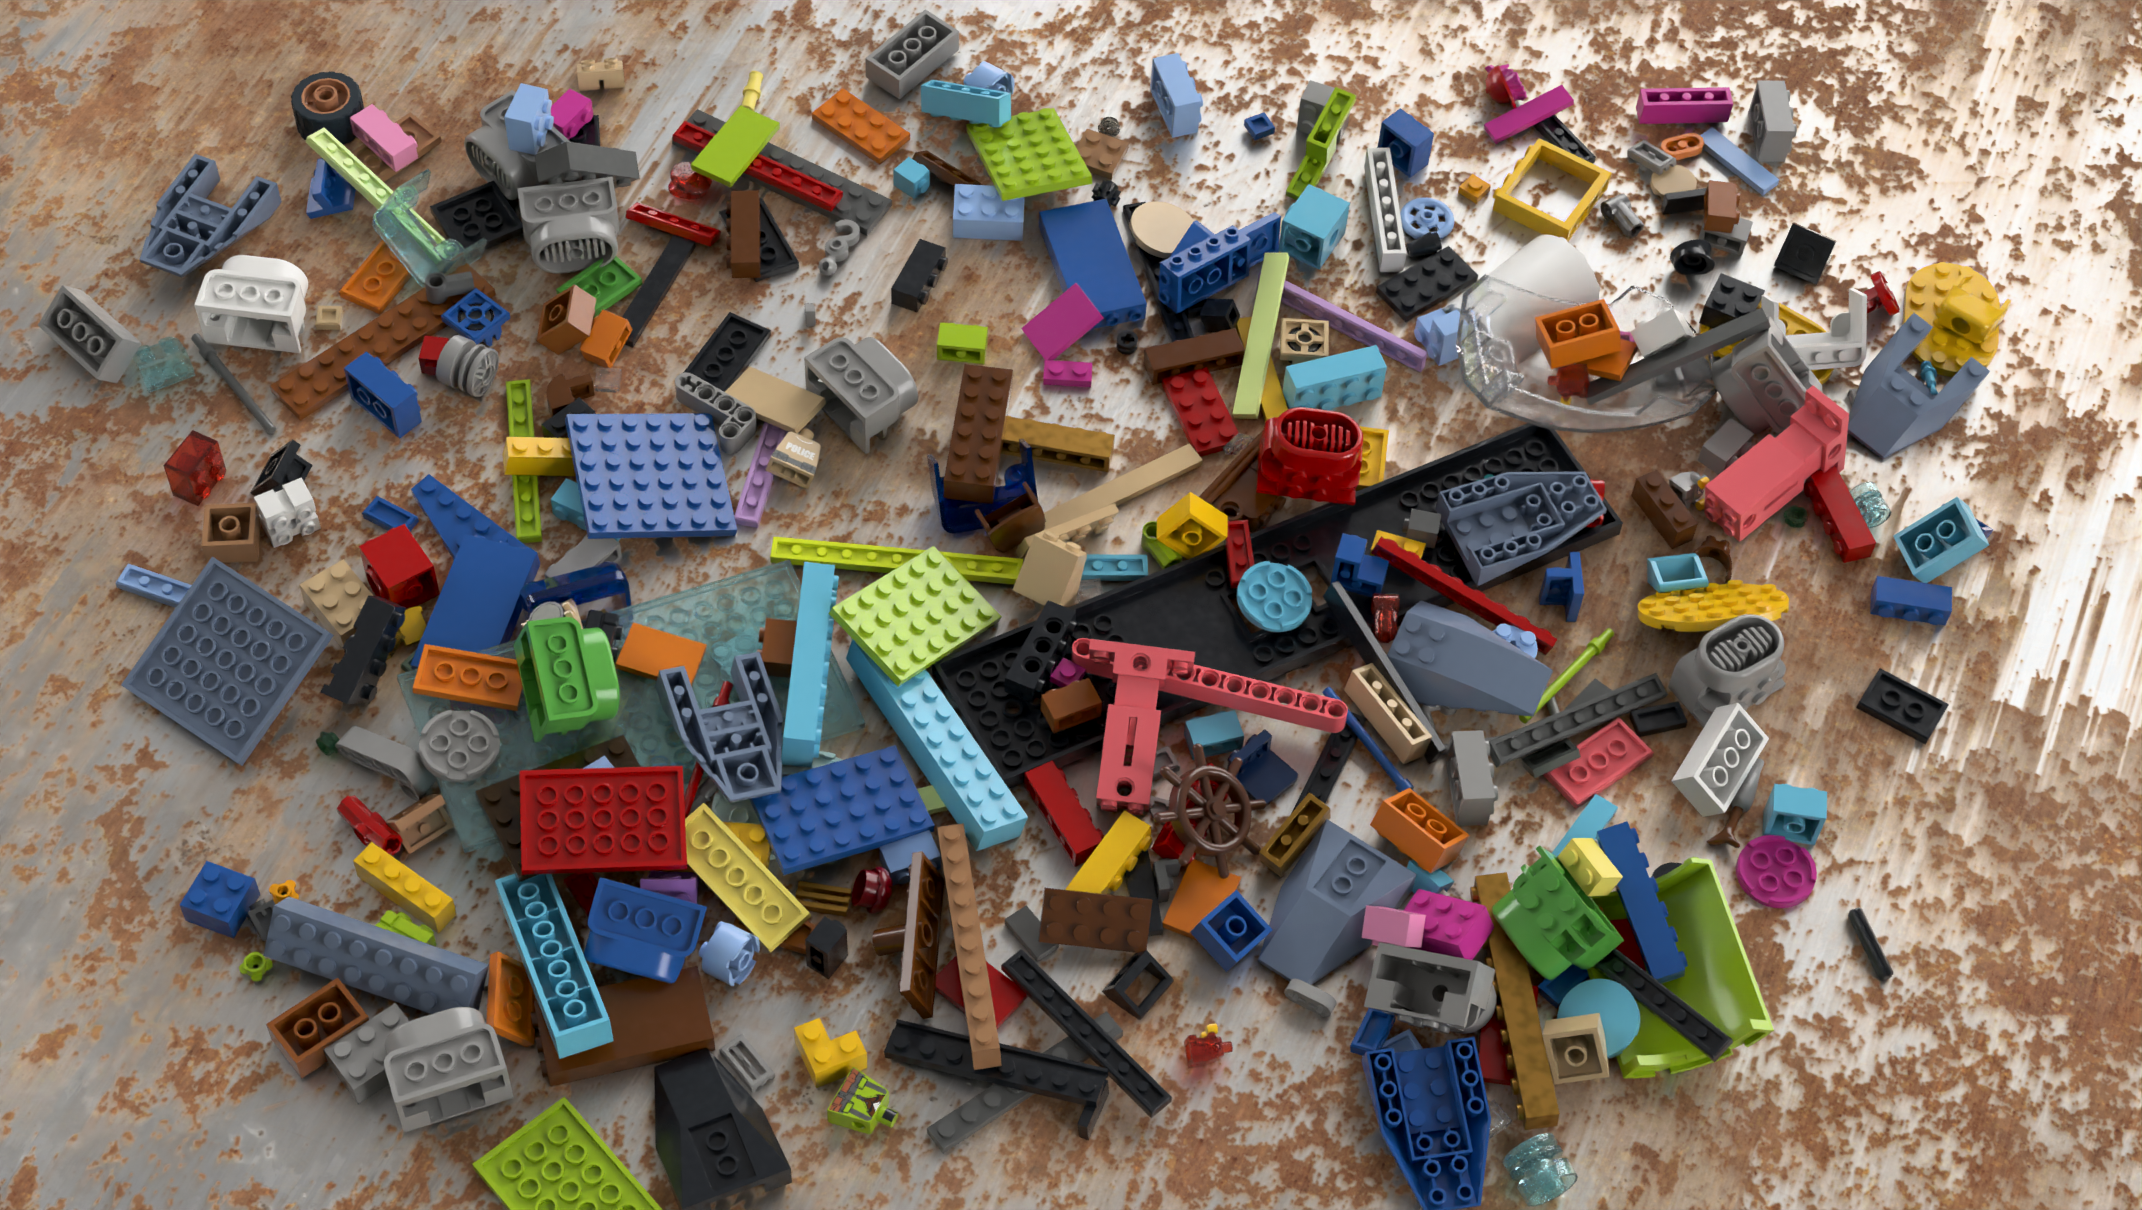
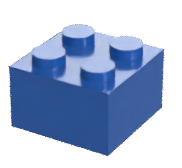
[1377,108,1434,178]
[180,861,260,939]
[1190,890,1273,972]

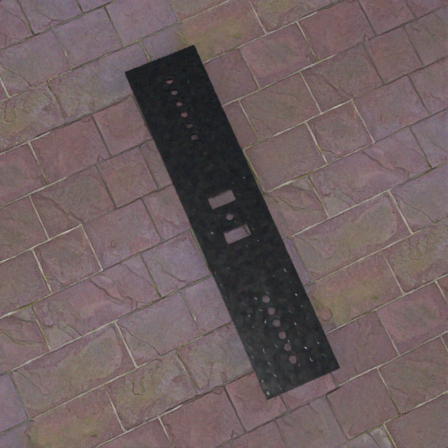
[932,416,1623,789]

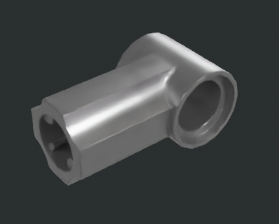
[1600,193,1644,238]

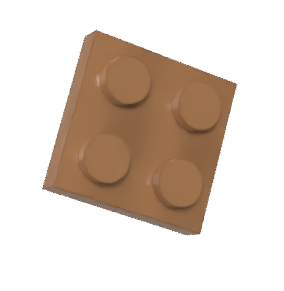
[1076,129,1129,180]

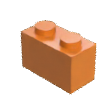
[580,309,633,370]

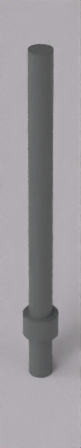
[191,333,276,434]

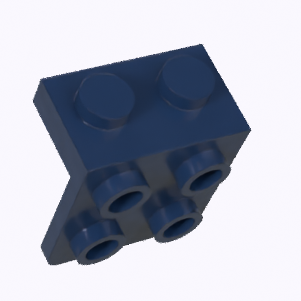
[1227,729,1298,806]

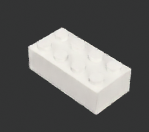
[1672,703,1769,817]

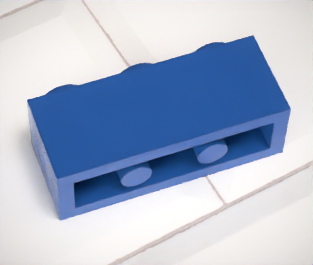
[1870,576,1952,625]

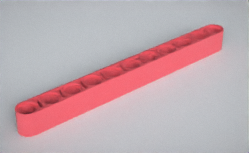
[1071,638,1348,733]

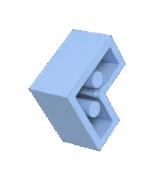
[1414,308,1470,366]

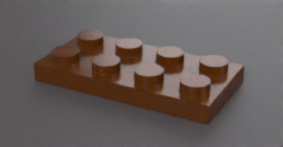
[1038,887,1152,953]

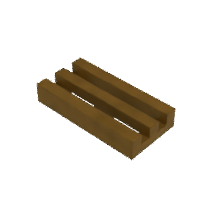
[795,881,852,917]

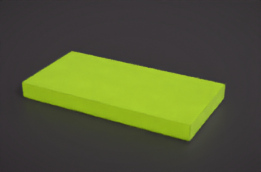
[691,105,780,188]

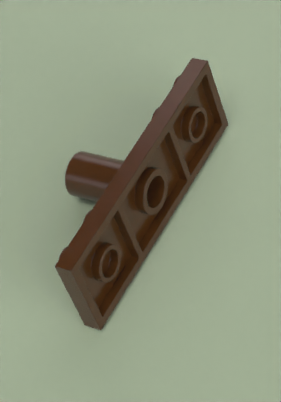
[872,851,944,1019]

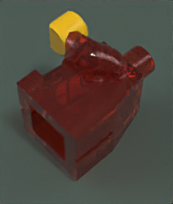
[1547,364,1590,406]
[1184,1023,1233,1069]

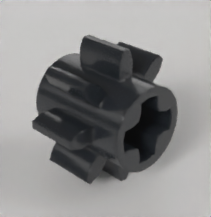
[1091,180,1121,207]

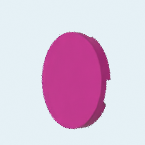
[1736,835,1817,908]

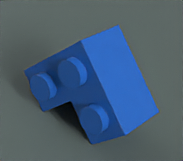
[1330,533,1389,599]

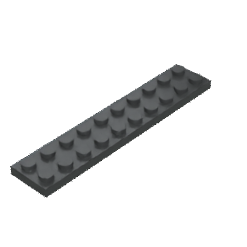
[672,109,892,236]

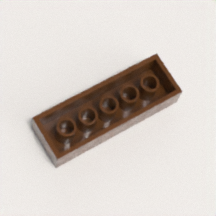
[944,364,1013,504]

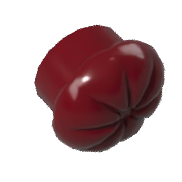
[851,866,893,914]

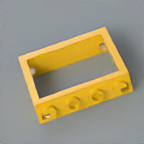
[1492,138,1612,242]

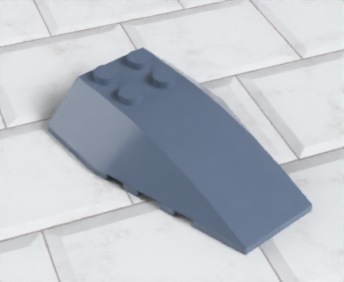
[1387,601,1553,716]

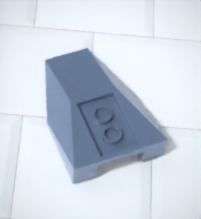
[1436,472,1607,586]
[1258,819,1417,985]

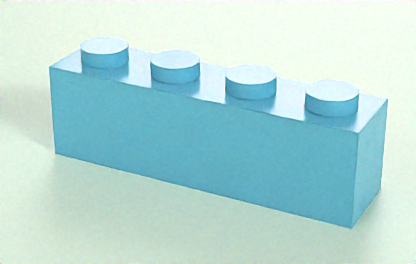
[921,80,1011,127]

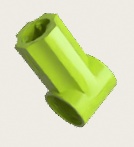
[1141,521,1182,569]

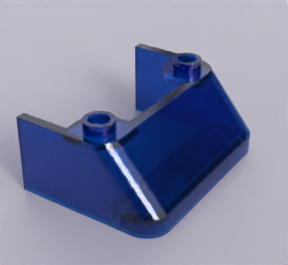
[927,439,1038,534]
[520,561,634,622]

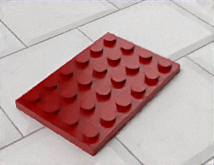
[520,766,687,875]

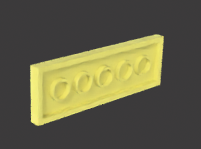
[685,803,811,953]

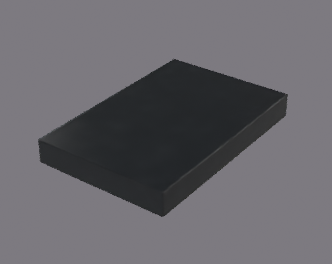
[1856,668,1949,745]

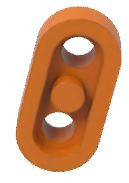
[1660,133,1704,160]

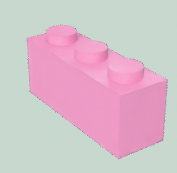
[350,104,418,172]

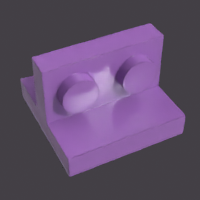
[640,870,700,904]

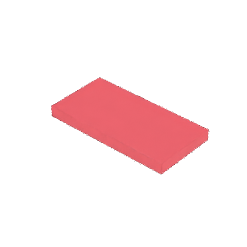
[1543,717,1654,809]

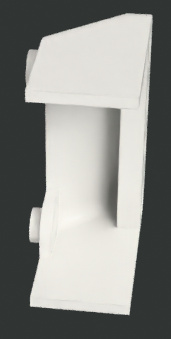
[1761,288,1867,370]

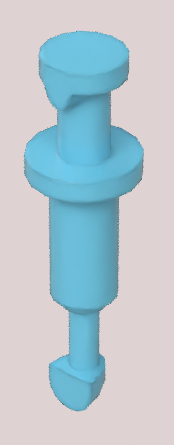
[1920,361,1938,395]

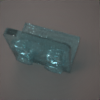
[132,337,196,393]

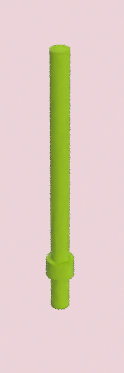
[1519,628,1614,723]

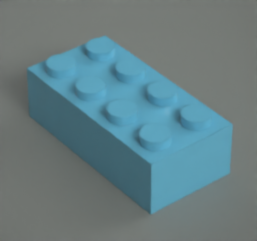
[1282,345,1387,410]

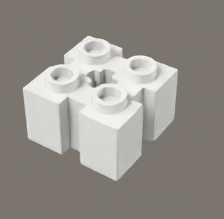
[254,478,321,548]

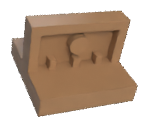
[386,794,454,854]

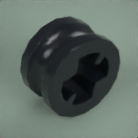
[1116,331,1138,355]

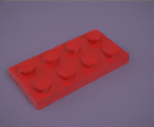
[1162,367,1242,457]

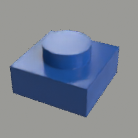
[1244,112,1275,141]

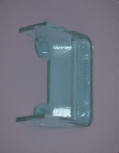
[372,169,487,288]

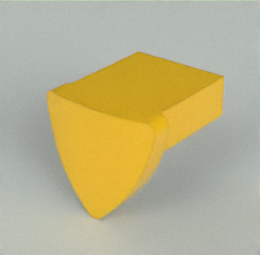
[399,606,426,646]

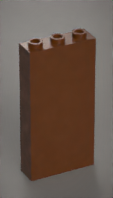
[530,966,715,1087]

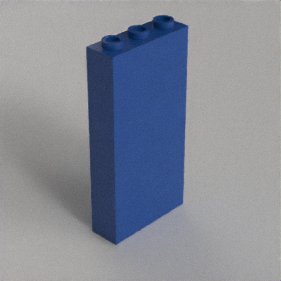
[1039,199,1147,331]
[410,534,540,674]

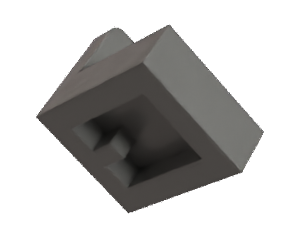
[1152,858,1181,903]
[246,899,275,942]

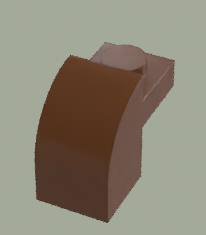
[546,373,595,417]

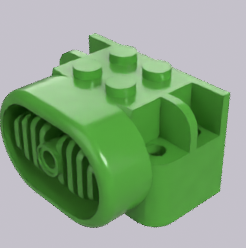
[513,617,620,743]
[1492,845,1624,980]

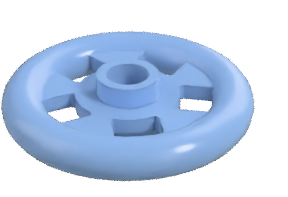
[1400,197,1454,239]

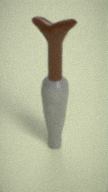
[1707,758,1764,848]

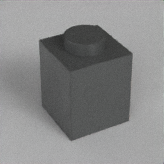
[1402,509,1441,549]

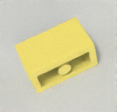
[1558,838,1623,896]

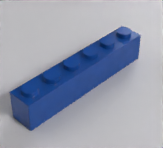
[1596,821,1688,984]

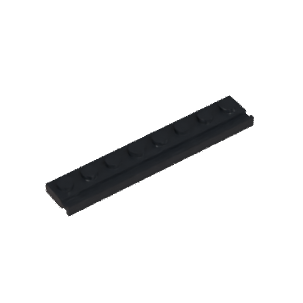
[884,1019,1108,1108]

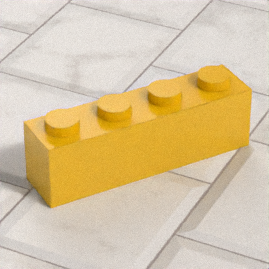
[1065,810,1153,894]
[353,842,457,934]

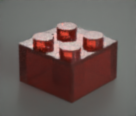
[163,430,227,506]

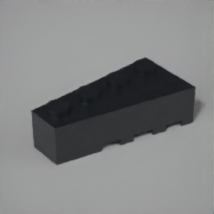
[320,595,406,704]

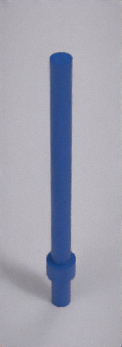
[1322,686,1415,793]

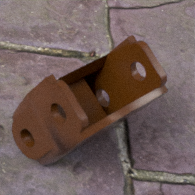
[975,482,1046,552]

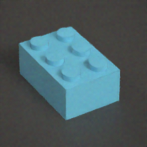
[1893,497,1989,583]

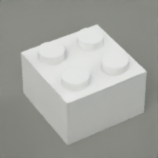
[1630,307,1694,358]

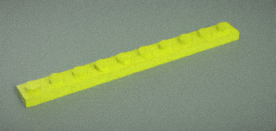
[770,537,1023,585]

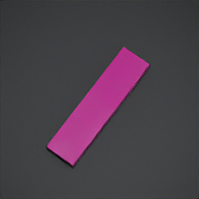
[1484,85,1574,144]

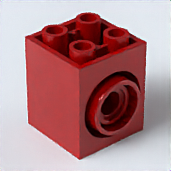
[359,524,440,609]

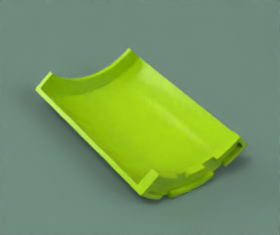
[1587,857,1774,1078]

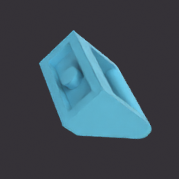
[1647,553,1709,593]

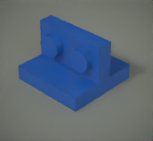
[306,158,356,219]
[1539,552,1584,622]

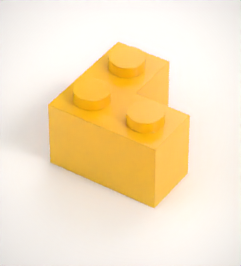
[794,1017,867,1088]

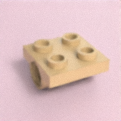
[577,58,625,91]

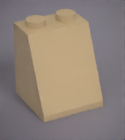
[1013,531,1088,607]

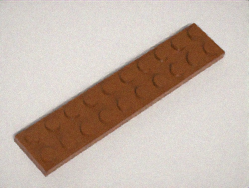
[270,261,496,421]

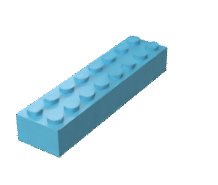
[781,562,839,768]
[495,874,614,1059]

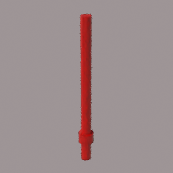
[684,681,733,818]

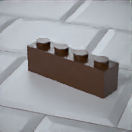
[726,190,760,278]
[1143,328,1245,385]

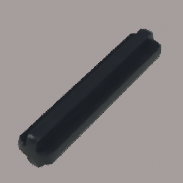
[1848,907,1894,981]

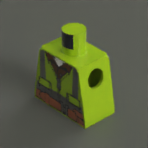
[827,1067,899,1134]

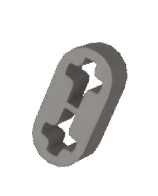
[1284,979,1336,1017]

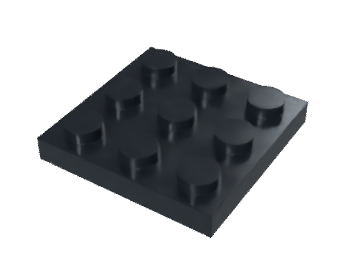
[430,180,524,259]

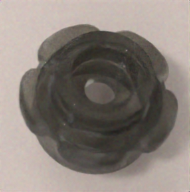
[1098,117,1120,137]

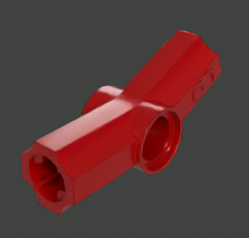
[337,795,403,855]

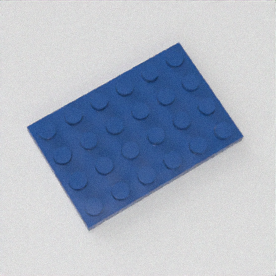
[749,745,935,875]

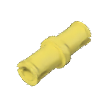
[741,71,764,111]

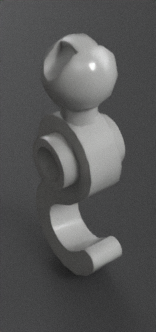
[818,219,860,276]

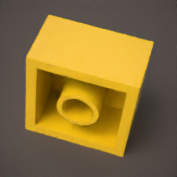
[1156,492,1228,559]

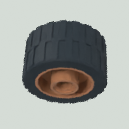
[291,71,364,145]

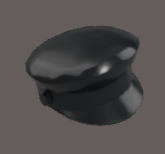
[1670,239,1715,275]

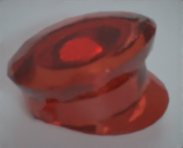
[668,162,712,200]

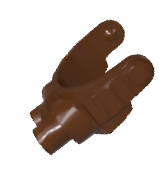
[1693,535,1732,583]

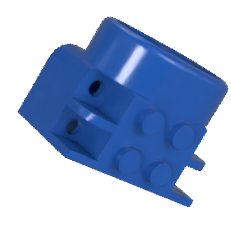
[583,877,707,983]

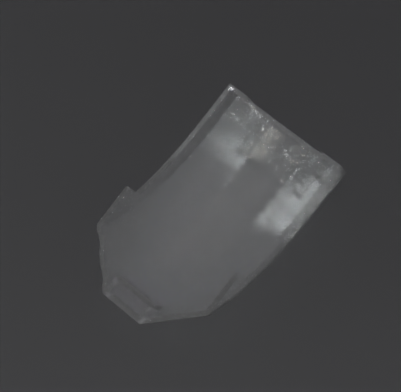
[1456,274,1718,433]

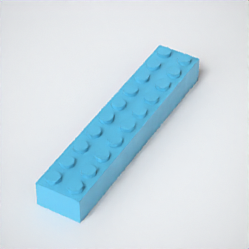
[846,639,1028,851]

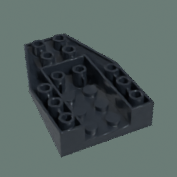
[654,1048,792,1210]

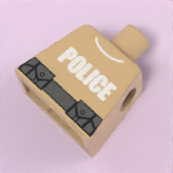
[765,428,821,489]

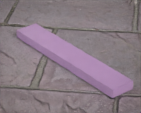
[734,422,788,528]

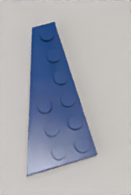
[411,474,527,559]

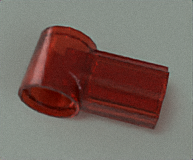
[1371,593,1399,643]

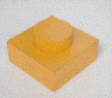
[1458,174,1491,204]

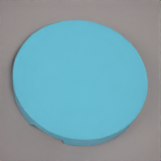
[1237,561,1312,632]
[1557,979,1640,1059]

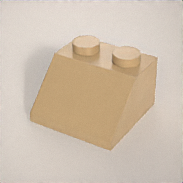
[1543,1013,1609,1085]

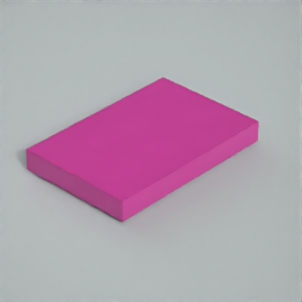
[1021,283,1104,360]

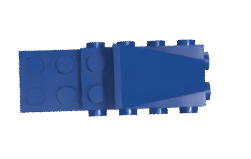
[1159,212,1281,313]

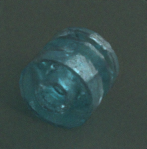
[1502,1133,1578,1207]

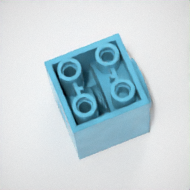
[1279,184,1350,270]

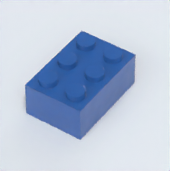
[344,351,422,439]

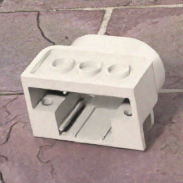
[195,255,308,353]

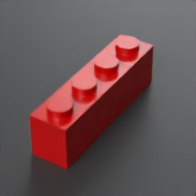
[1803,466,1876,563]
[1024,760,1104,867]

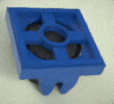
[441,288,510,346]

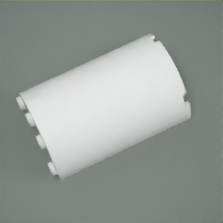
[1442,235,1600,375]

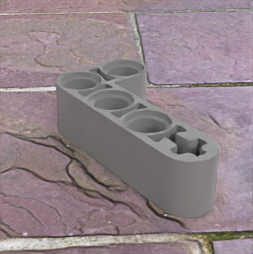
[675,372,757,454]
[335,725,436,801]

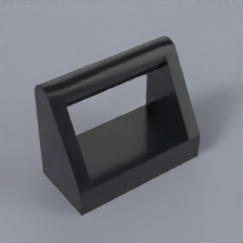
[1102,950,1174,1020]

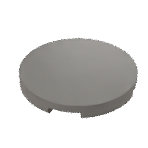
[419,710,500,782]

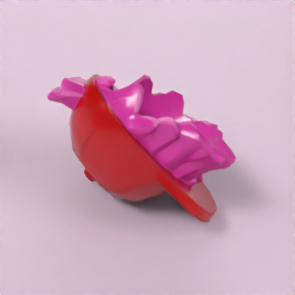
[1485,64,1527,109]

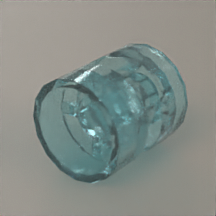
[1850,482,1891,528]

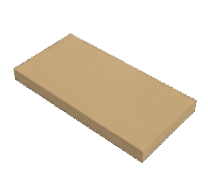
[725,367,826,434]

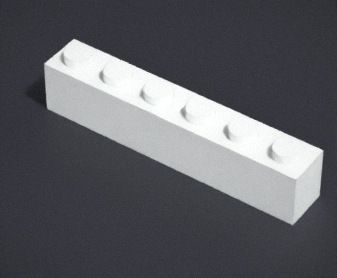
[1364,148,1406,272]

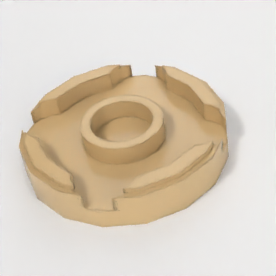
[1650,165,1697,200]

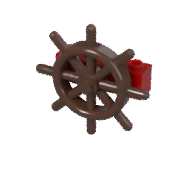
[1151,743,1266,879]

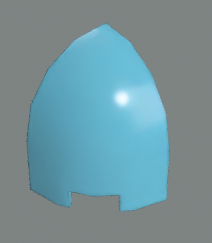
[1407,860,1455,894]

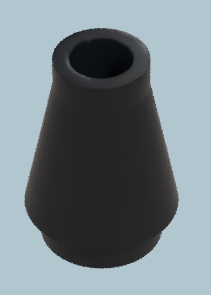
[1406,232,1442,257]

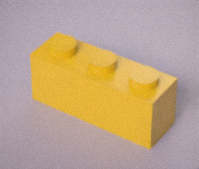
[502,437,576,476]

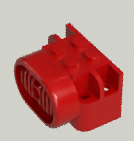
[1256,407,1363,505]

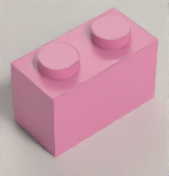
[1362,905,1426,948]

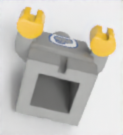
[1669,471,1710,511]

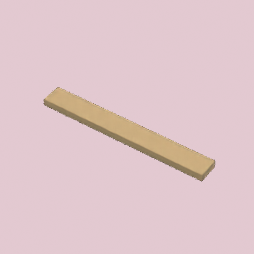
[1043,443,1203,531]

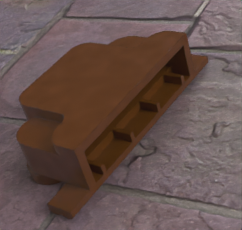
[1199,430,1286,532]

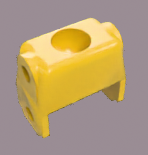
[1936,274,2011,343]

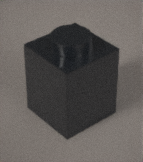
[1200,299,1240,332]

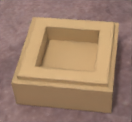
[315,306,343,330]

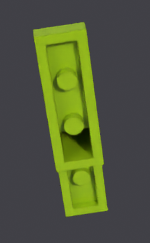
[1286,87,1356,200]

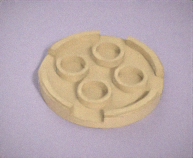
[1129,201,1194,259]

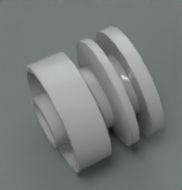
[436,335,499,397]

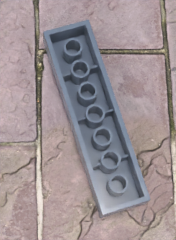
[263,897,489,1014]

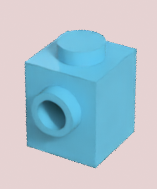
[893,157,930,199]

